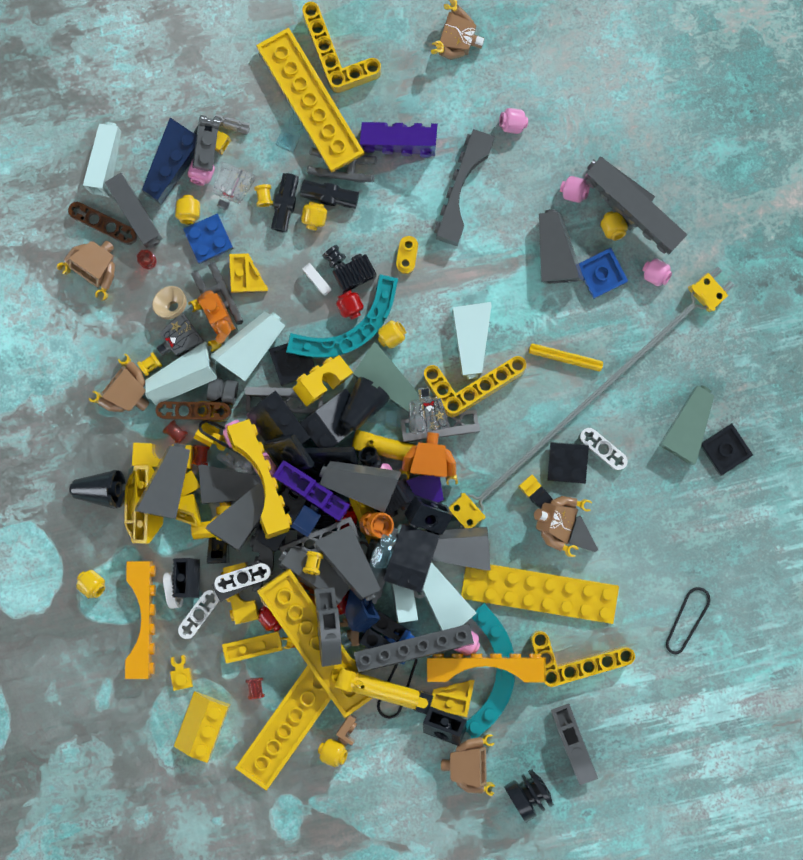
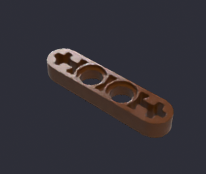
[68,202,137,245]
[155,401,231,421]

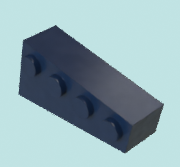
[142,117,197,205]

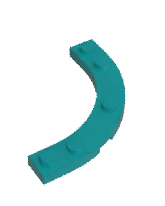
[286,274,398,358]
[466,603,516,738]

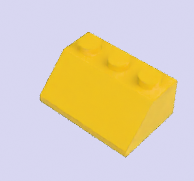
[174,691,231,763]

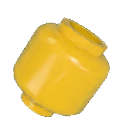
[175,195,200,224]
[301,201,327,230]
[600,211,628,241]
[377,320,407,349]
[76,570,105,599]
[318,738,348,768]

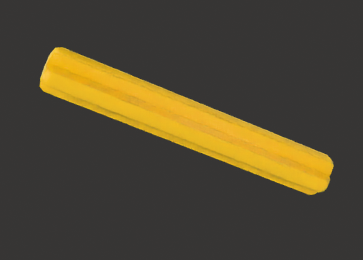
[529,343,603,371]

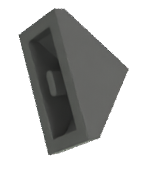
[568,516,598,552]

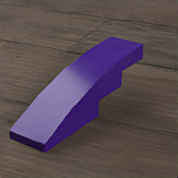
[273,460,350,522]

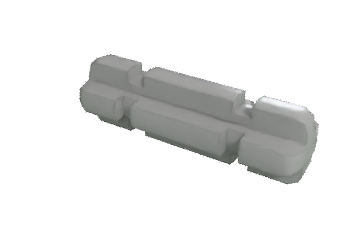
[214,115,250,134]

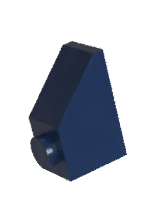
[291,503,321,537]
[345,589,380,632]

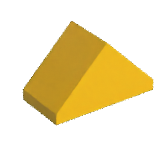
[176,494,201,527]

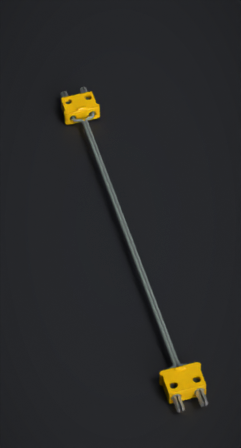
[448,267,734,529]

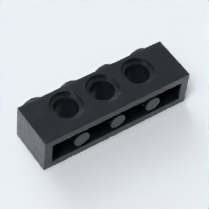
[254,487,306,552]

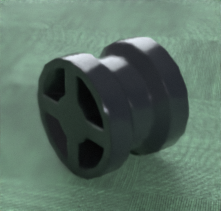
[322,245,346,268]

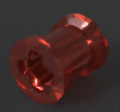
[137,249,157,270]
[163,420,188,443]
[191,445,210,466]
[245,677,265,700]

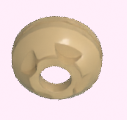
[152,286,187,320]

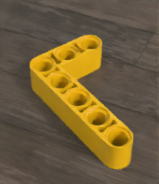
[302,1,381,93]
[424,356,526,417]
[530,630,635,687]

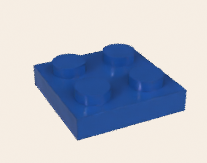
[183,213,234,264]
[579,248,628,299]

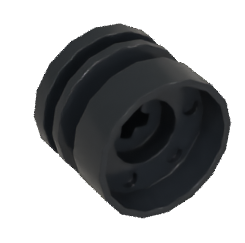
[504,769,554,822]

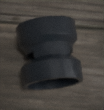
[358,447,383,468]

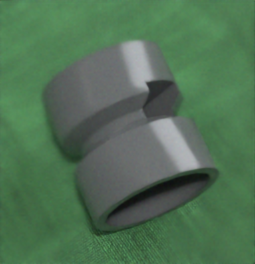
[207,377,239,405]

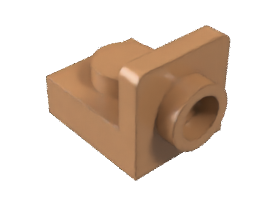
[340,618,360,646]
[336,714,357,746]

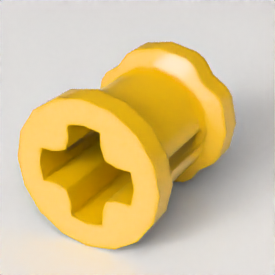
[254,184,273,207]
[137,352,162,377]
[302,551,324,575]

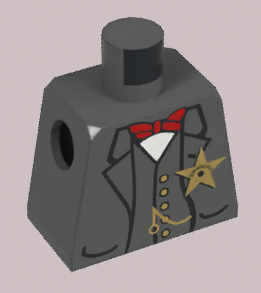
[156,312,204,357]

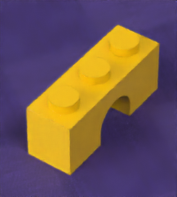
[292,355,353,407]
[132,443,194,473]
[221,562,259,625]

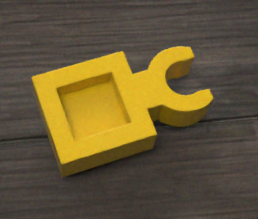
[194,423,227,451]
[170,655,193,691]

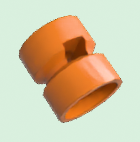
[359,512,394,538]

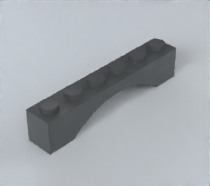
[434,129,495,247]

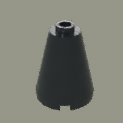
[340,377,390,432]
[69,470,126,509]

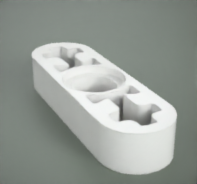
[580,428,628,470]
[214,563,271,593]
[178,590,220,639]

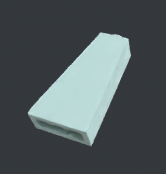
[83,122,121,197]
[452,302,492,380]
[210,311,285,381]
[145,341,217,405]
[388,547,418,623]
[423,563,476,631]

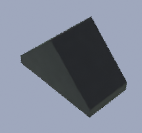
[206,537,230,564]

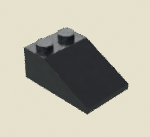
[300,388,353,448]
[383,524,440,593]

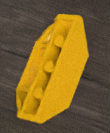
[124,465,163,544]

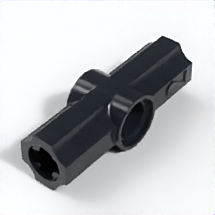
[271,173,299,233]
[300,180,359,209]

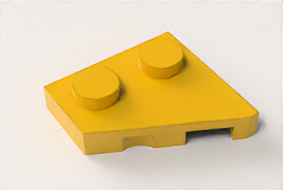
[229,253,268,293]
[431,680,475,718]

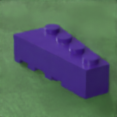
[360,122,438,158]

